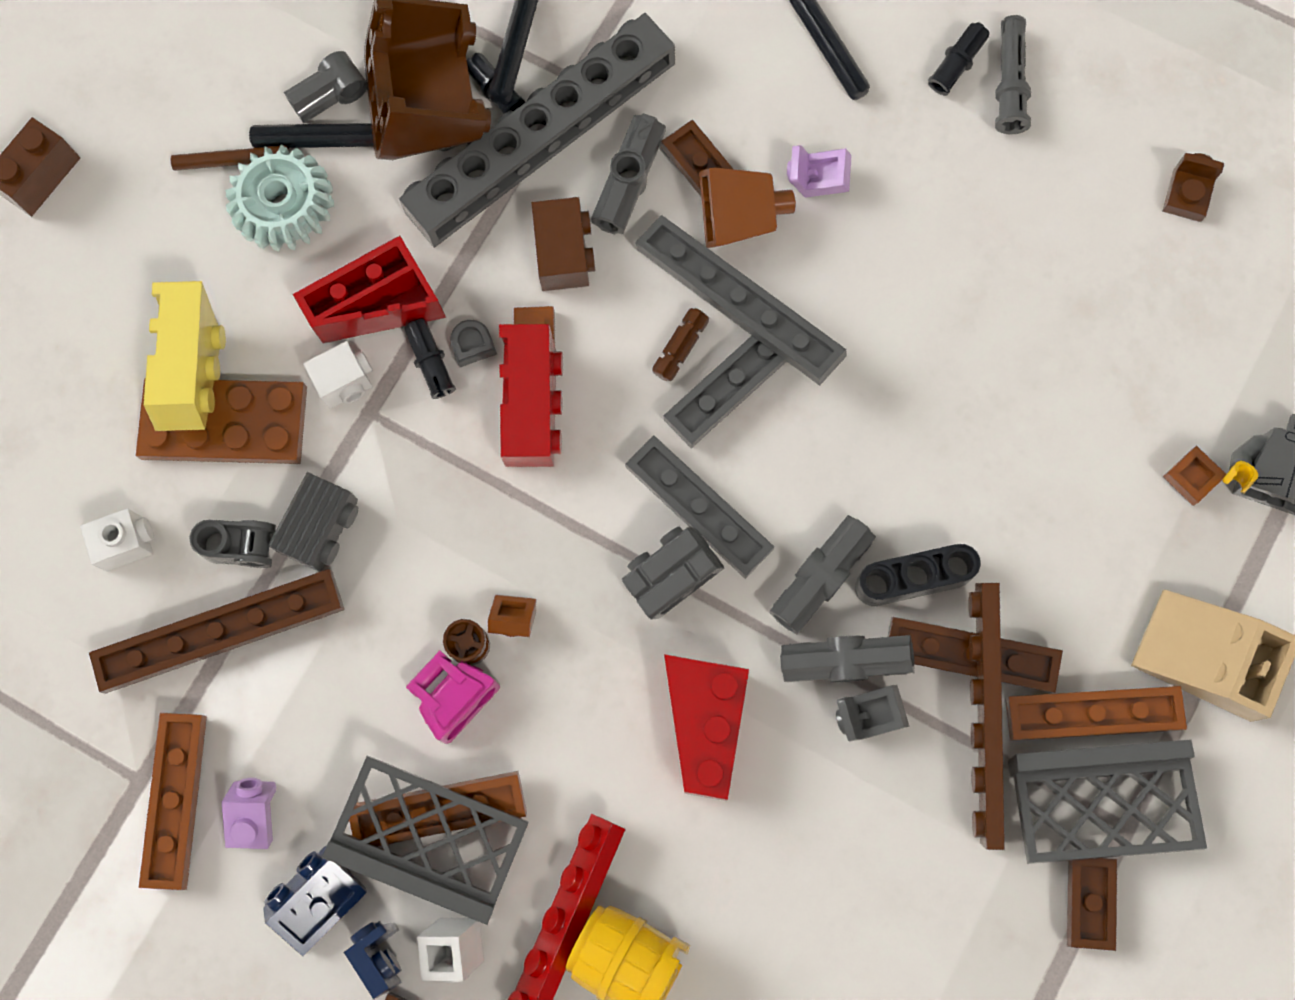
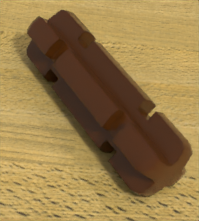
[652,308,709,381]

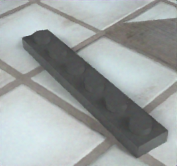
[635,215,847,386]

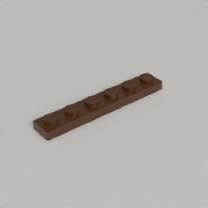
[88,569,345,694]
[968,583,1005,850]

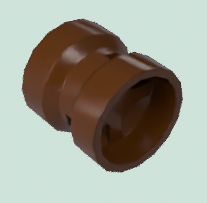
[443,619,490,666]

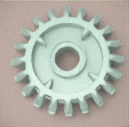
[225,145,334,252]

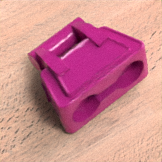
[406,650,500,744]

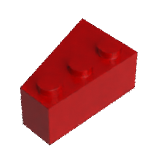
[293,235,446,343]
[499,324,563,467]
[664,654,749,801]

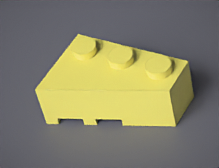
[144,281,226,431]

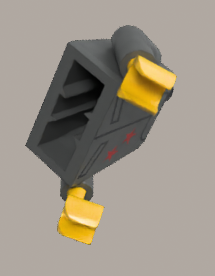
[1222,414,1295,515]

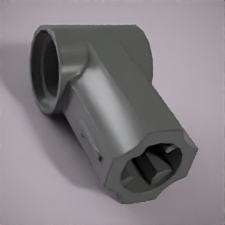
[284,51,367,123]

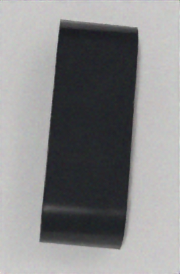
[855,544,981,606]

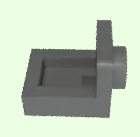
[836,685,910,742]

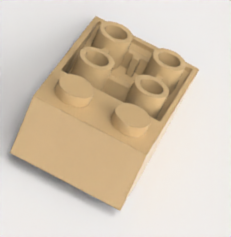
[1131,589,1295,722]

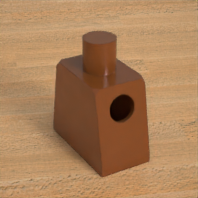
[699,168,796,248]

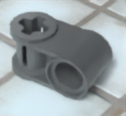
[189,519,276,568]

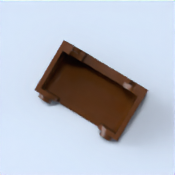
[364,0,491,161]

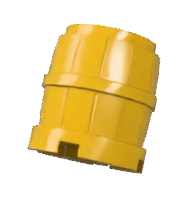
[566,905,690,1000]

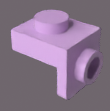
[787,145,851,198]
[222,778,276,849]

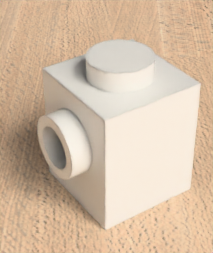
[303,341,373,409]
[80,508,154,571]
[417,918,484,983]

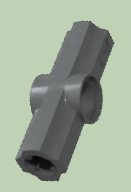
[591,113,666,235]
[769,515,876,635]
[780,635,915,682]

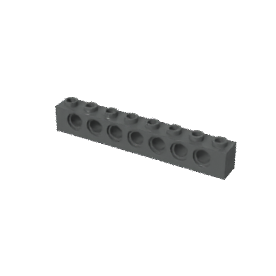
[398,12,675,248]

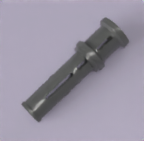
[995,15,1031,135]

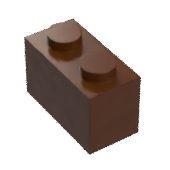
[0,117,80,217]
[531,197,596,291]

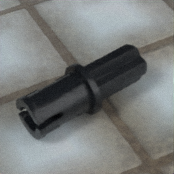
[928,22,990,96]
[467,53,525,114]
[404,318,456,399]

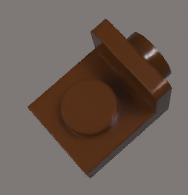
[1162,153,1224,222]

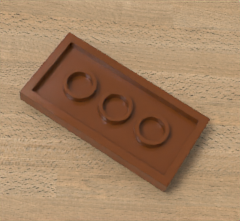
[135,378,307,464]

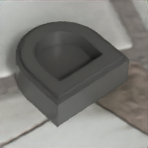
[450,320,497,367]

